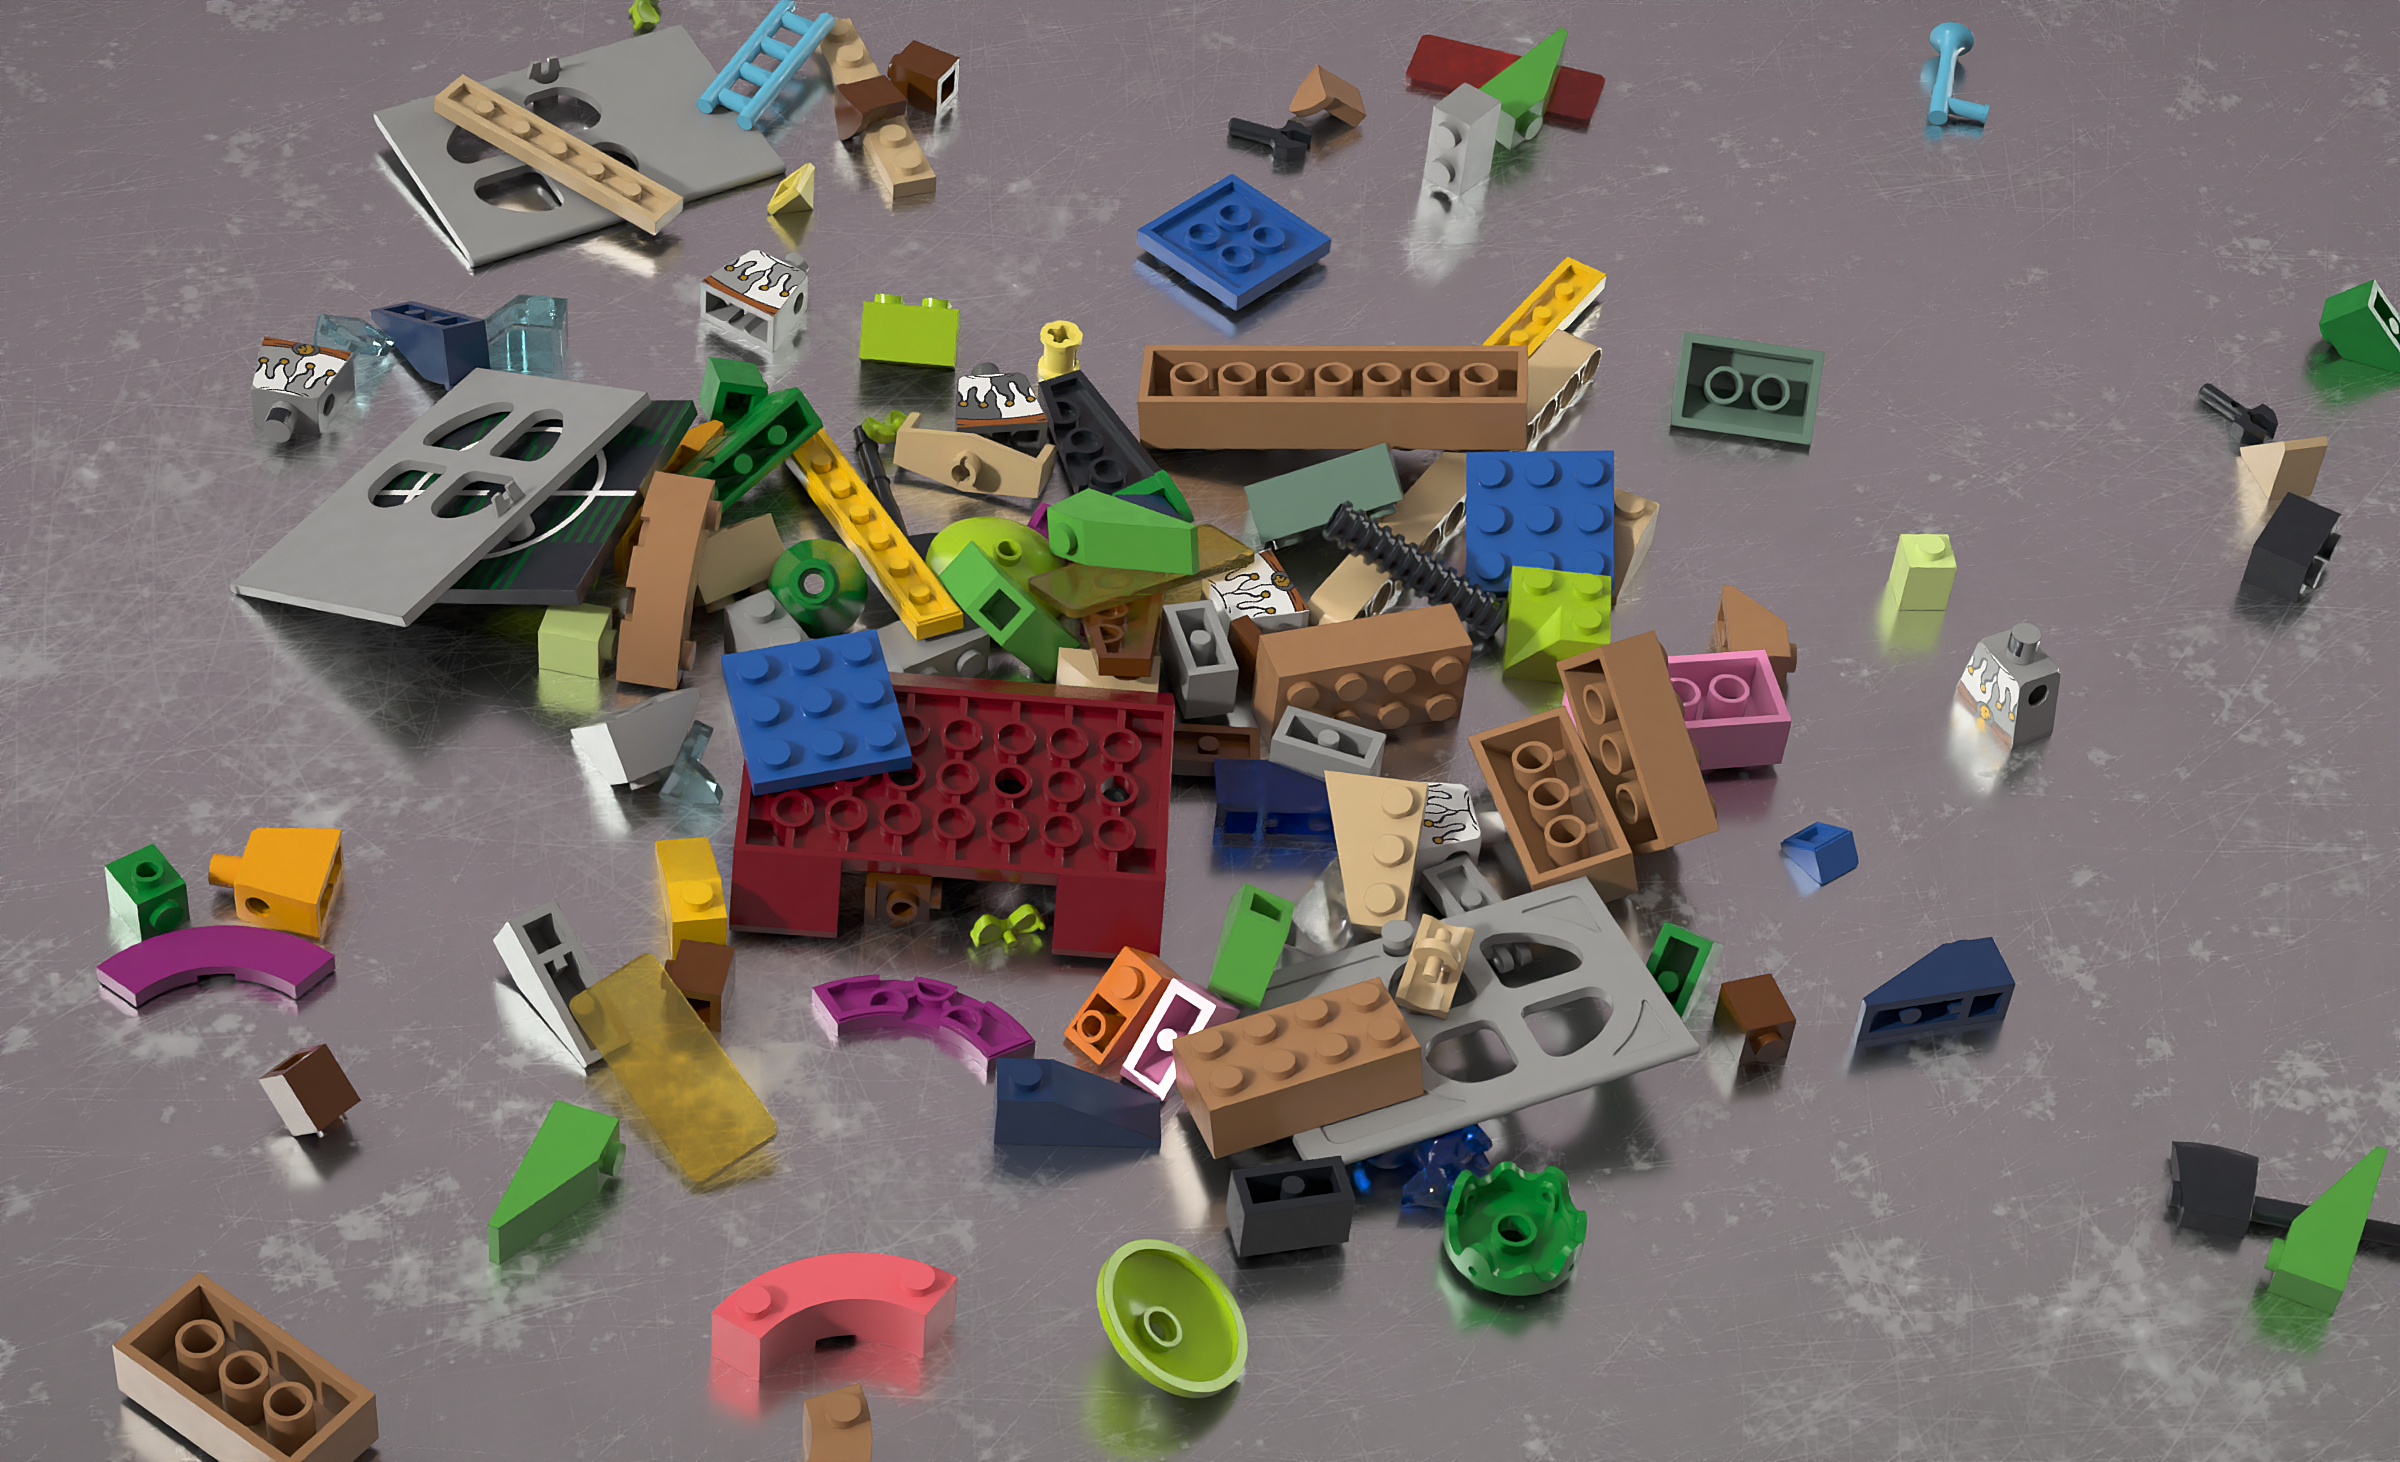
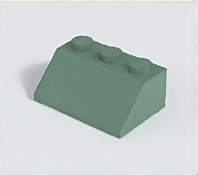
[1670,332,1825,446]
[1244,443,1405,550]

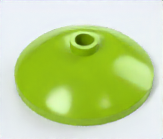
[925,517,1072,637]
[1097,1239,1248,1398]

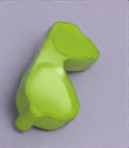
[628,0,661,31]
[861,410,908,444]
[970,904,1046,948]

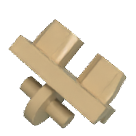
[1394,914,1475,1020]

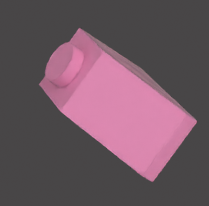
[1119,978,1240,1102]

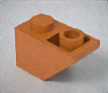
[1063,946,1184,1067]

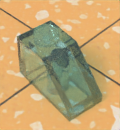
[484,294,568,373]

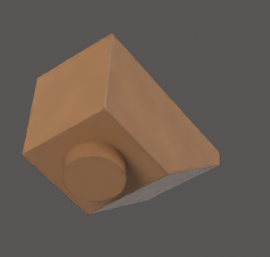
[1715,585,1797,693]

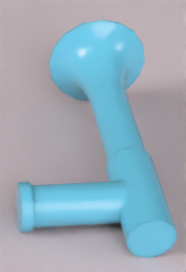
[1928,22,1990,125]

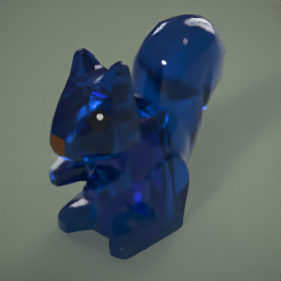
[1365,1124,1493,1207]

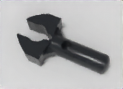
[1227,117,1312,162]
[2198,383,2278,446]

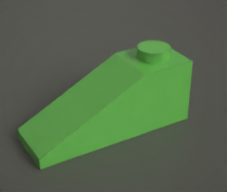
[1479,27,1568,150]
[1047,488,1200,575]
[488,1100,626,1264]
[2264,1146,2388,1315]

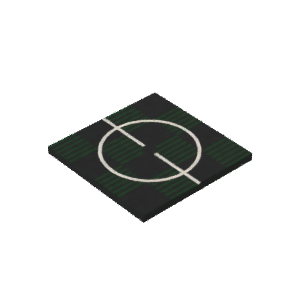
[372,400,698,605]

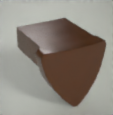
[834,75,908,140]
[1227,615,1264,698]

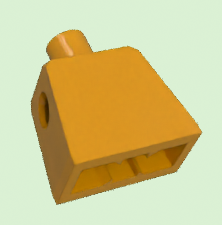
[208,828,344,941]

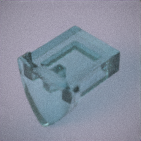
[313,314,394,359]
[658,719,724,808]

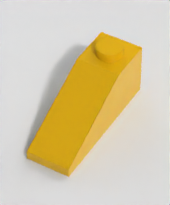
[655,837,727,960]

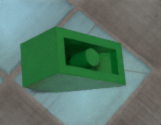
[2319,279,2400,374]
[1646,922,1724,1024]

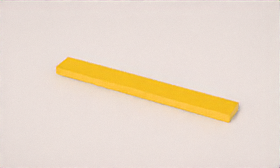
[784,428,963,641]

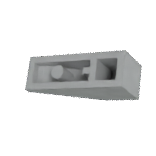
[493,899,634,1068]

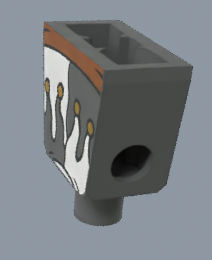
[955,362,1048,458]

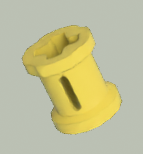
[1038,320,1083,380]

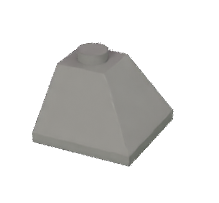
[571,686,702,790]

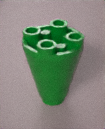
[767,538,868,639]

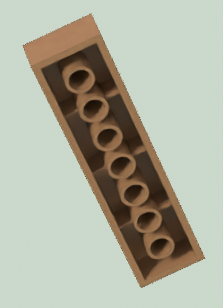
[1137,345,1528,452]

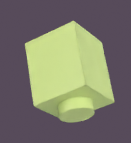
[1889,534,1957,610]
[538,603,619,679]

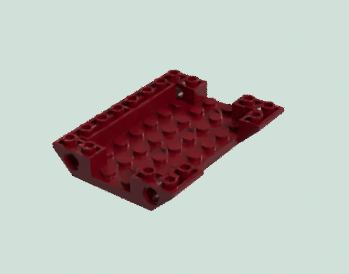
[729,672,1175,959]

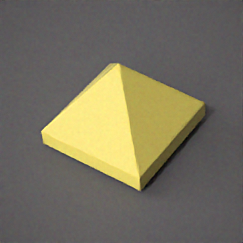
[767,163,815,215]

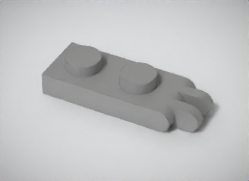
[1419,854,1532,974]

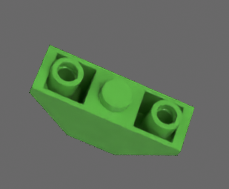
[937,540,1082,681]
[1207,883,1295,1011]

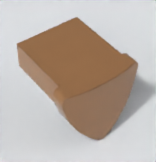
[1289,64,1367,127]

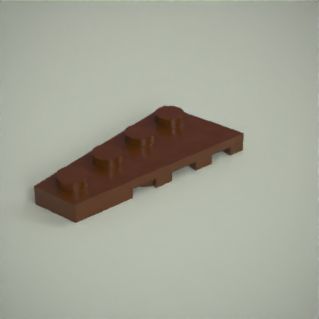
[1069,562,1168,681]

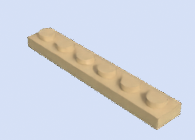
[814,18,936,199]
[434,74,683,236]

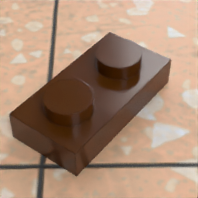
[1171,723,1261,779]

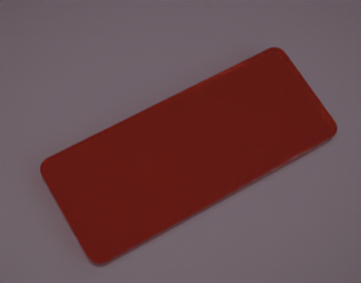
[1405,34,1605,126]

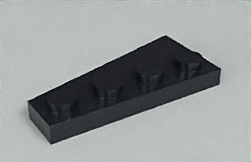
[1037,369,1162,496]

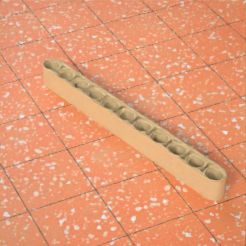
[1307,329,1602,627]

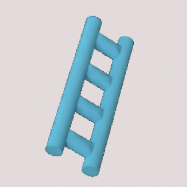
[696,0,835,130]

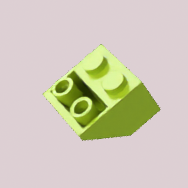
[859,294,961,370]

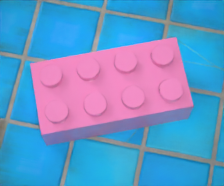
[1562,650,1792,770]

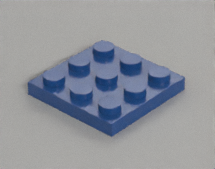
[1136,174,1331,311]
[1466,450,1615,598]
[721,629,912,796]

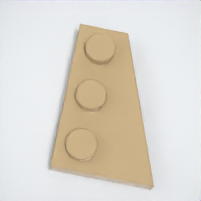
[1324,770,1429,934]

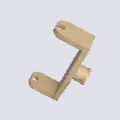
[893,411,1057,498]

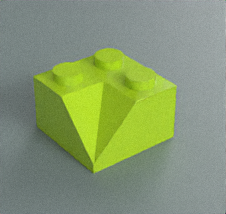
[1503,566,1611,684]

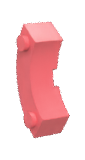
[711,1252,958,1382]

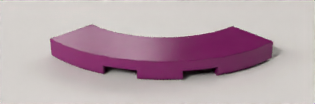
[96,925,336,1007]
[812,974,1036,1073]

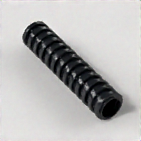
[1324,500,1509,640]

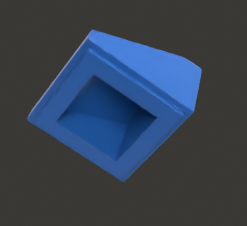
[1780,822,1859,884]

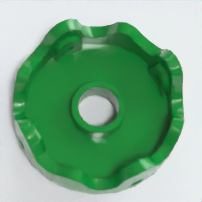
[1443,1161,1587,1296]

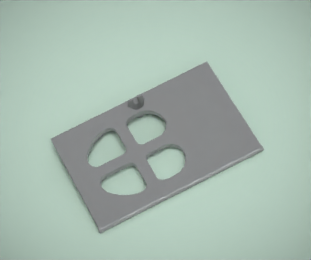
[374,24,787,268]
[230,367,652,627]
[1214,876,1700,1166]

